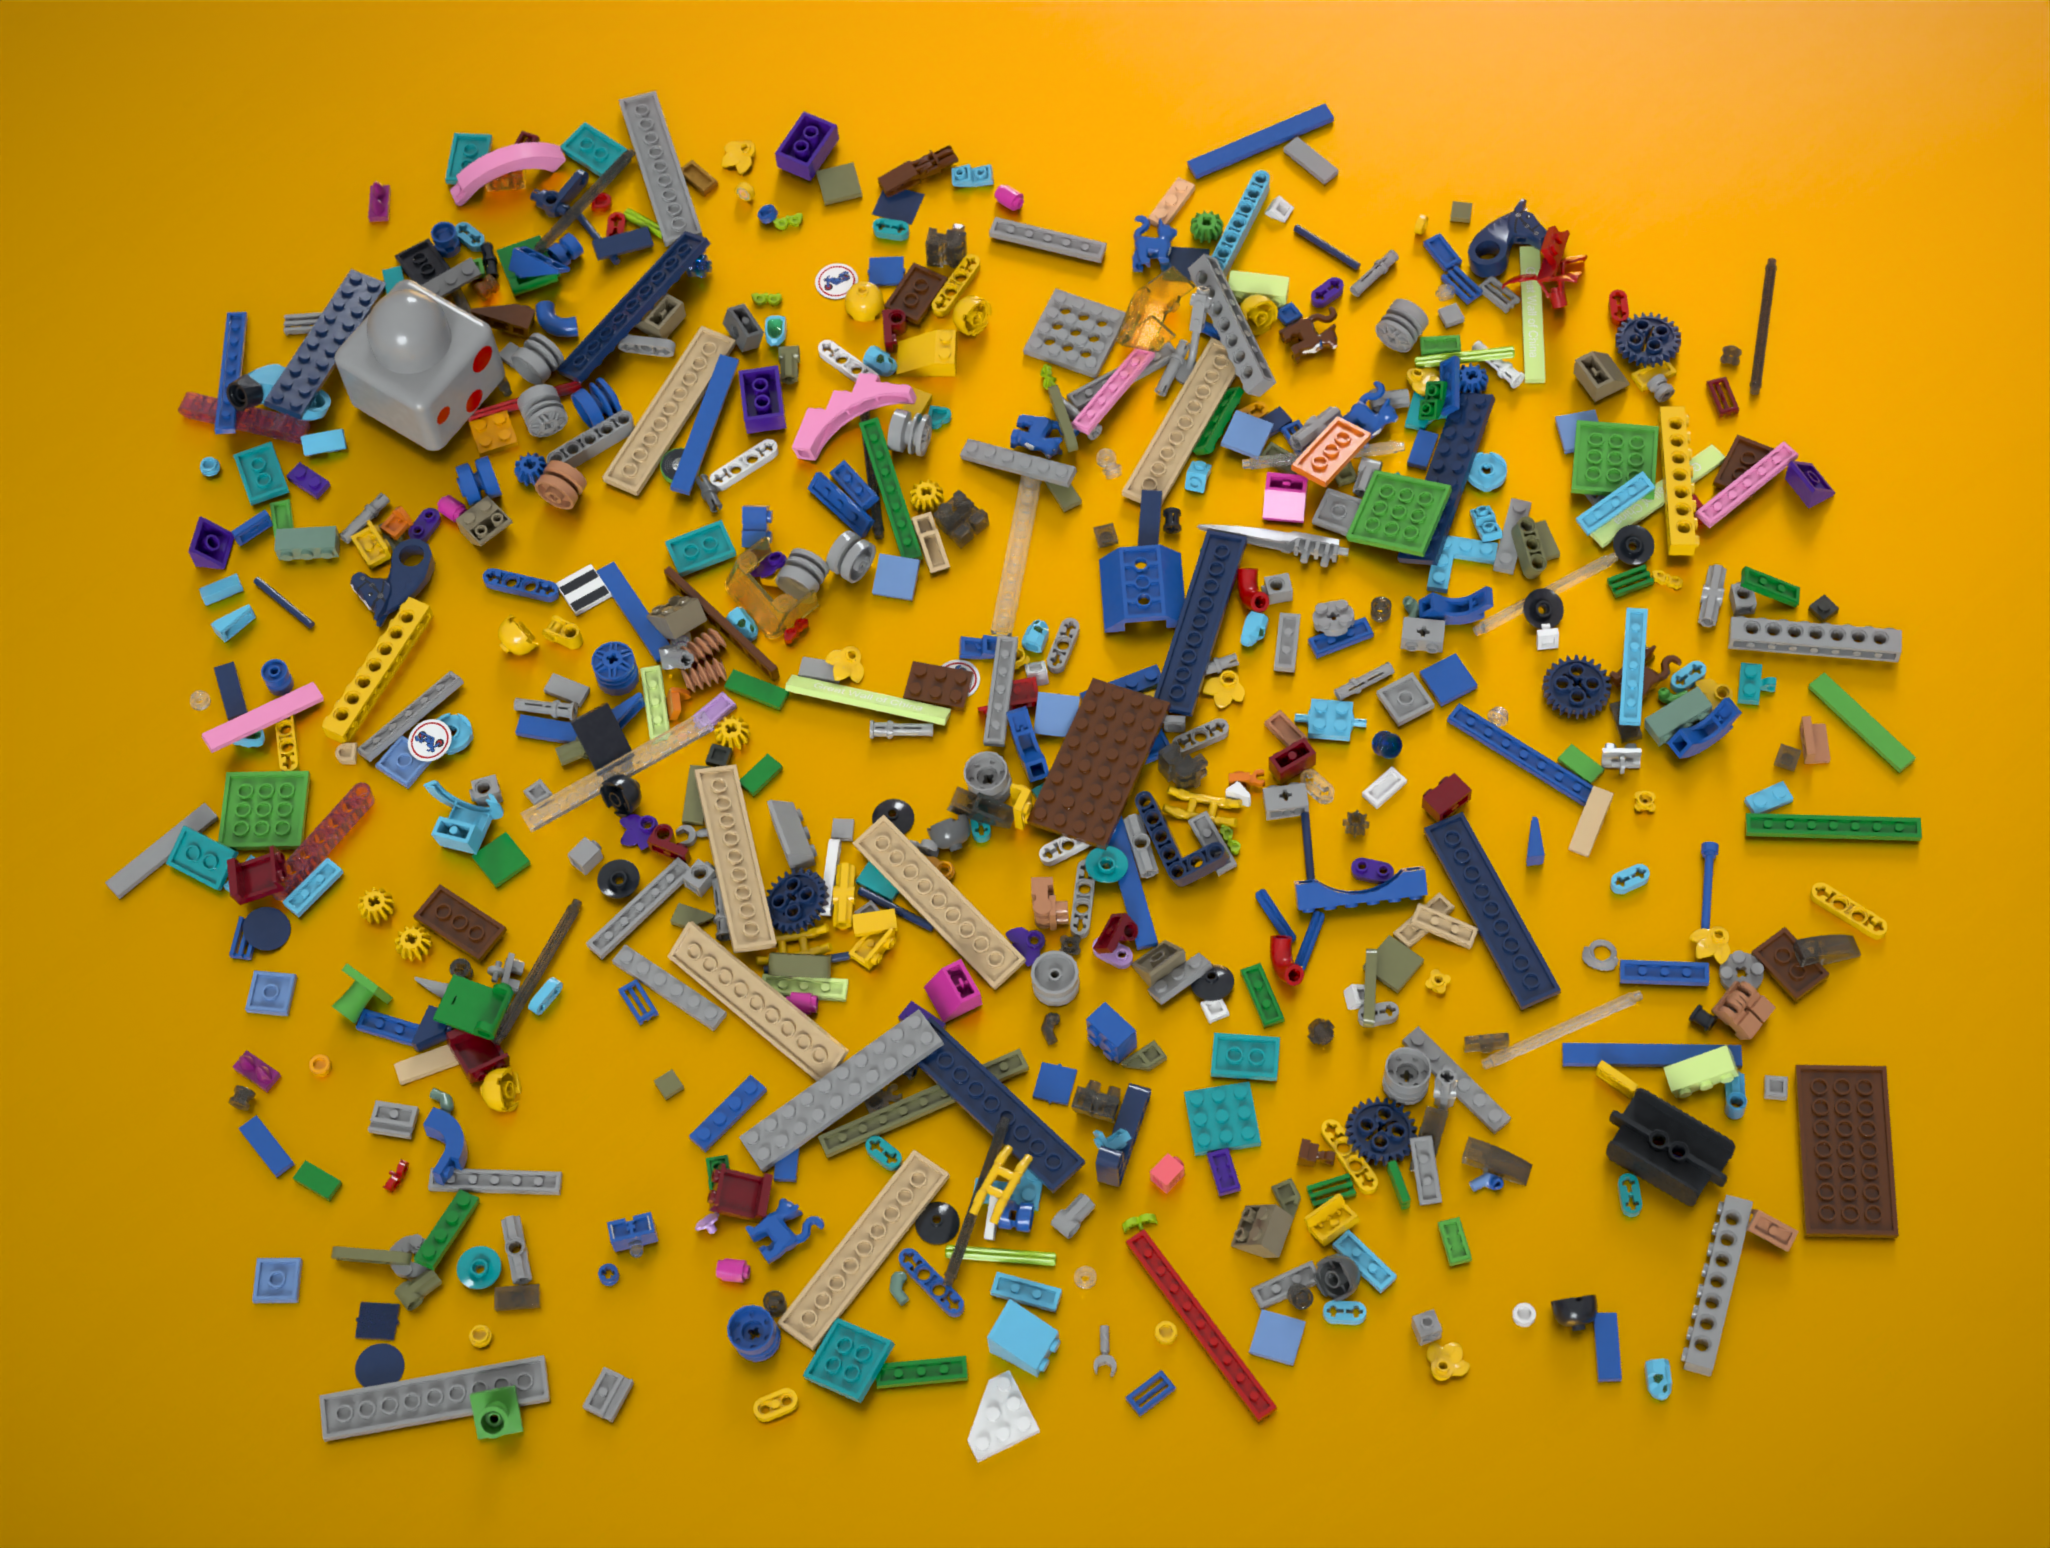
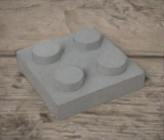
[1312,488,1362,536]
[1376,672,1435,727]

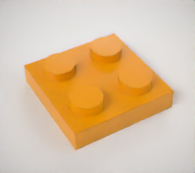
[469,410,519,458]

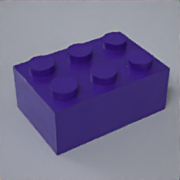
[775,112,839,181]
[738,365,787,434]

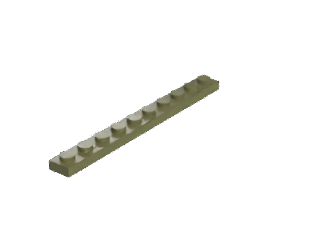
[818,1048,1029,1158]

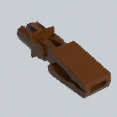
[878,145,959,197]

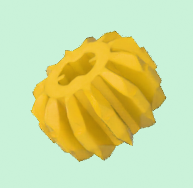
[910,479,944,514]
[714,714,750,751]
[358,887,395,924]
[395,924,432,962]

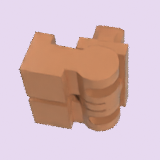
[1031,877,1069,930]
[1711,981,1776,1040]

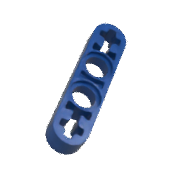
[483,568,560,602]
[898,1248,965,1317]

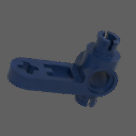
[530,169,589,218]

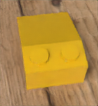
[896,330,958,377]

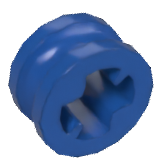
[598,1263,619,1286]

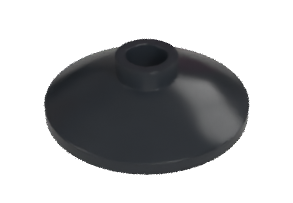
[1613,525,1654,565]
[1523,588,1564,629]
[872,799,914,835]
[597,859,640,899]
[1191,964,1234,1001]
[915,1202,960,1245]

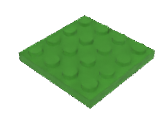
[1571,420,1659,500]
[1346,470,1452,557]
[218,771,311,851]

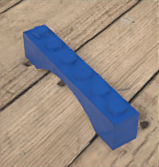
[1294,866,1428,913]

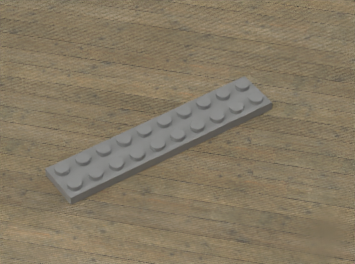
[619,91,703,247]
[739,1009,944,1173]
[319,1355,550,1442]

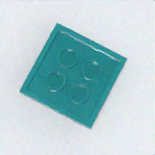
[1184,1082,1261,1156]
[803,1318,895,1403]

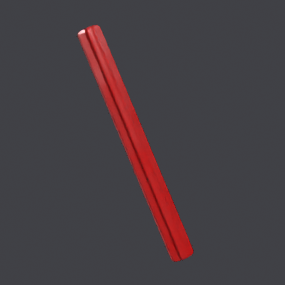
[468,381,582,422]

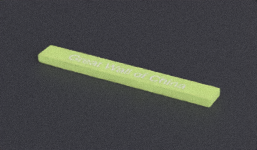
[1519,246,1545,383]
[1590,444,1726,548]
[785,674,951,725]

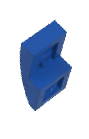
[959,635,997,659]

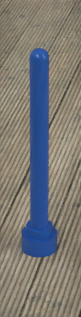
[1701,841,1719,930]

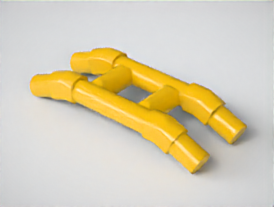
[1162,785,1242,827]
[756,923,833,965]
[969,1145,1033,1225]

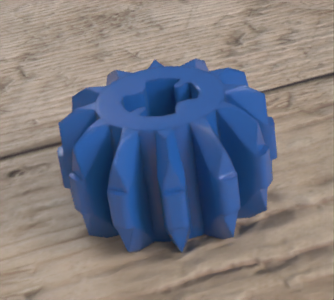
[1460,363,1489,394]
[514,452,547,486]

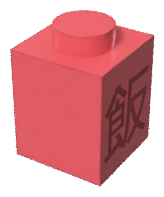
[1150,1153,1185,1194]

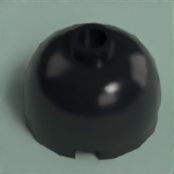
[600,774,642,818]
[1551,1295,1598,1331]

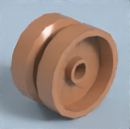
[534,460,587,510]

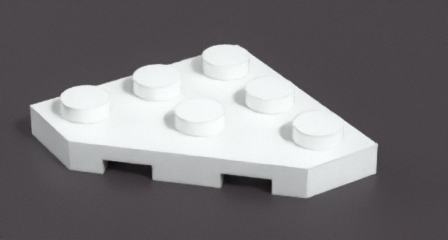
[967,1370,1040,1462]

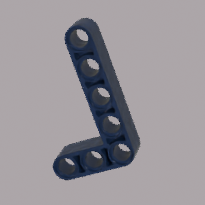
[1135,791,1230,887]
[1096,1083,1152,1187]

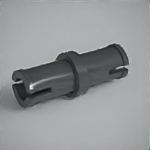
[695,474,723,512]

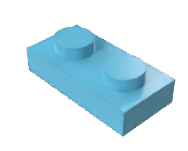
[1744,781,1794,814]

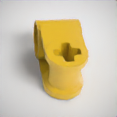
[542,615,583,649]

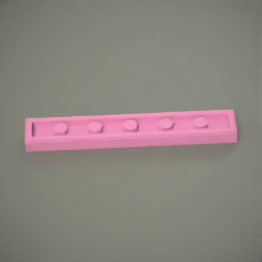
[1071,345,1155,435]
[1695,441,1799,528]
[202,682,324,753]

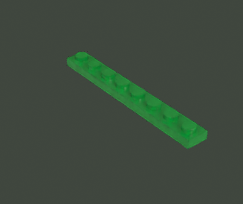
[859,417,923,560]
[1745,813,1922,841]

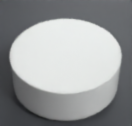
[1512,1303,1536,1327]

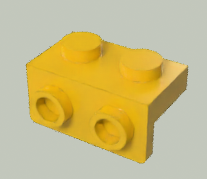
[350,519,392,570]
[1010,783,1033,830]
[849,928,896,970]
[1304,1193,1360,1247]

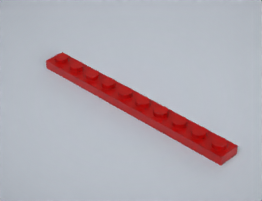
[1126,1229,1277,1423]

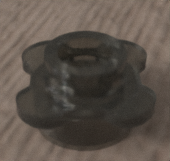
[1720,345,1742,366]
[1059,935,1081,956]

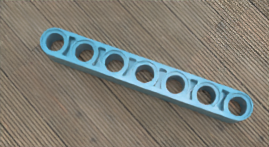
[1212,170,1270,277]

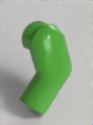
[1658,687,1688,704]

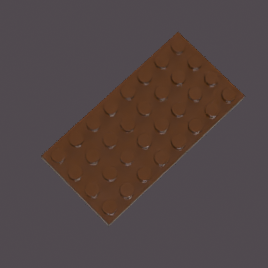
[1027,678,1171,850]
[1795,1065,1899,1238]

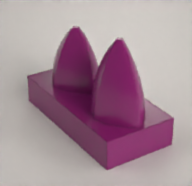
[368,181,391,222]
[233,1050,281,1092]

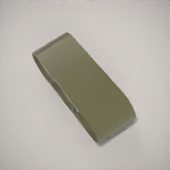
[1511,516,1547,579]
[768,952,832,978]

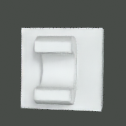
[1536,623,1559,650]

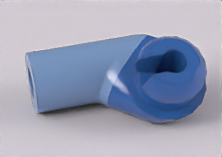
[1469,1173,1504,1192]

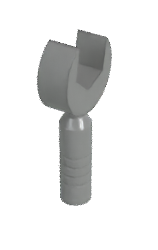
[676,825,708,847]
[908,839,940,857]
[1094,1325,1117,1377]

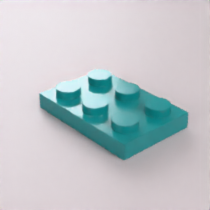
[560,122,629,179]
[445,133,493,184]
[233,442,289,506]
[665,520,737,577]
[166,825,239,891]
[1211,1033,1280,1081]

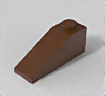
[471,304,535,339]

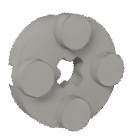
[1313,600,1355,636]
[1719,950,1764,990]
[390,1234,428,1280]

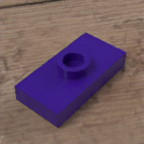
[1207,1148,1241,1197]

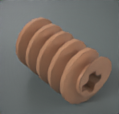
[680,628,727,667]
[681,658,727,693]

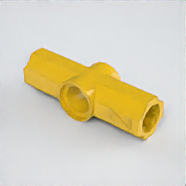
[833,863,856,929]

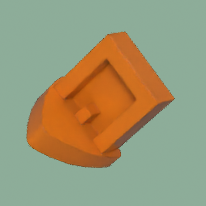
[380,506,413,541]
[666,687,691,720]

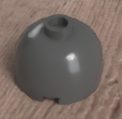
[927,814,971,852]
[1314,1254,1360,1301]

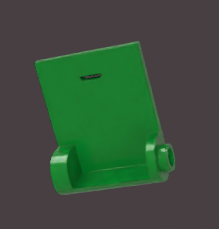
[496,235,561,297]
[433,974,514,1040]

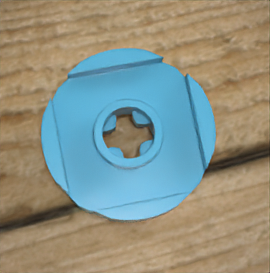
[1468,452,1507,492]
[436,713,474,755]

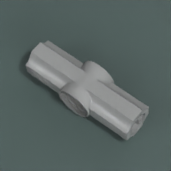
[1289,406,1343,451]
[1698,564,1727,627]
[1123,814,1159,879]
[1433,1067,1458,1111]
[501,1215,533,1285]

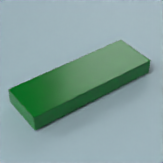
[1740,566,1800,607]
[724,669,789,711]
[1240,963,1285,1029]

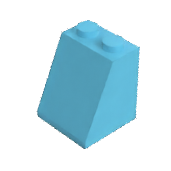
[987,1299,1061,1377]

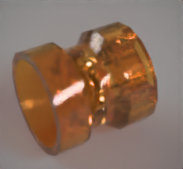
[473,274,500,301]

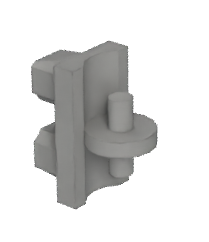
[1601,743,1642,774]
[487,952,525,994]

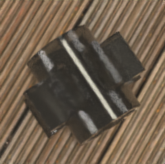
[1343,810,1369,838]
[1307,1018,1335,1045]

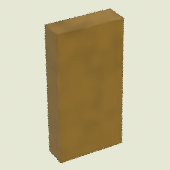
[681,160,718,196]

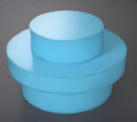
[200,457,220,476]

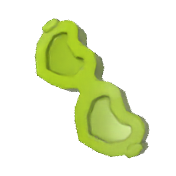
[773,213,803,230]
[751,293,782,306]
[1040,364,1056,390]
[1220,824,1241,856]
[1122,1213,1158,1233]

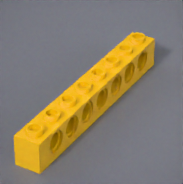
[1658,406,1699,556]
[322,597,434,743]

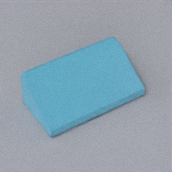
[199,573,244,606]

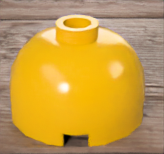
[845,281,884,322]
[1240,294,1278,336]
[953,295,992,336]
[498,614,539,655]
[480,1068,521,1112]

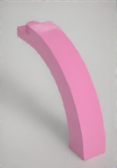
[450,142,566,206]

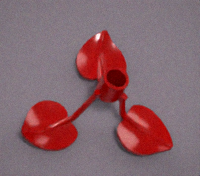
[1501,255,1588,308]

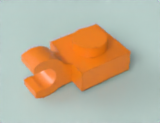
[1228,769,1265,790]

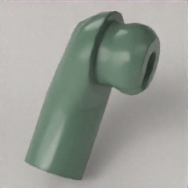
[1402,596,1419,618]
[430,1088,454,1115]
[889,1271,909,1306]

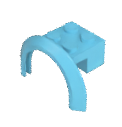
[423,780,504,855]

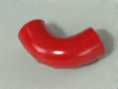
[1237,568,1269,612]
[1270,935,1304,986]

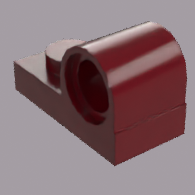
[882,309,907,354]
[647,824,691,865]
[1093,913,1138,954]

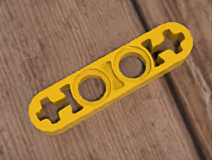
[932,254,980,317]
[275,714,300,771]
[1810,882,1888,940]
[1321,1119,1378,1195]

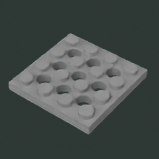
[1023,288,1128,379]

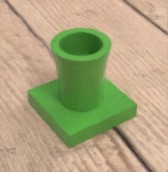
[332,963,393,1024]
[470,1385,524,1440]

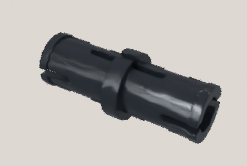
[481,242,499,281]

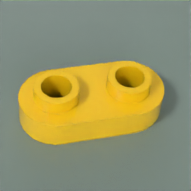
[753,1388,798,1422]

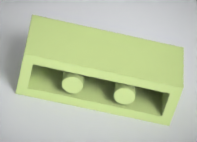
[1228,270,1289,308]
[1664,1045,1739,1098]

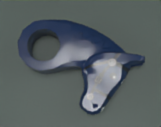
[1468,198,1547,278]
[350,539,436,628]

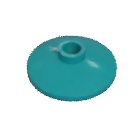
[1085,846,1128,883]
[457,1246,502,1289]

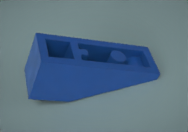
[508,246,570,278]

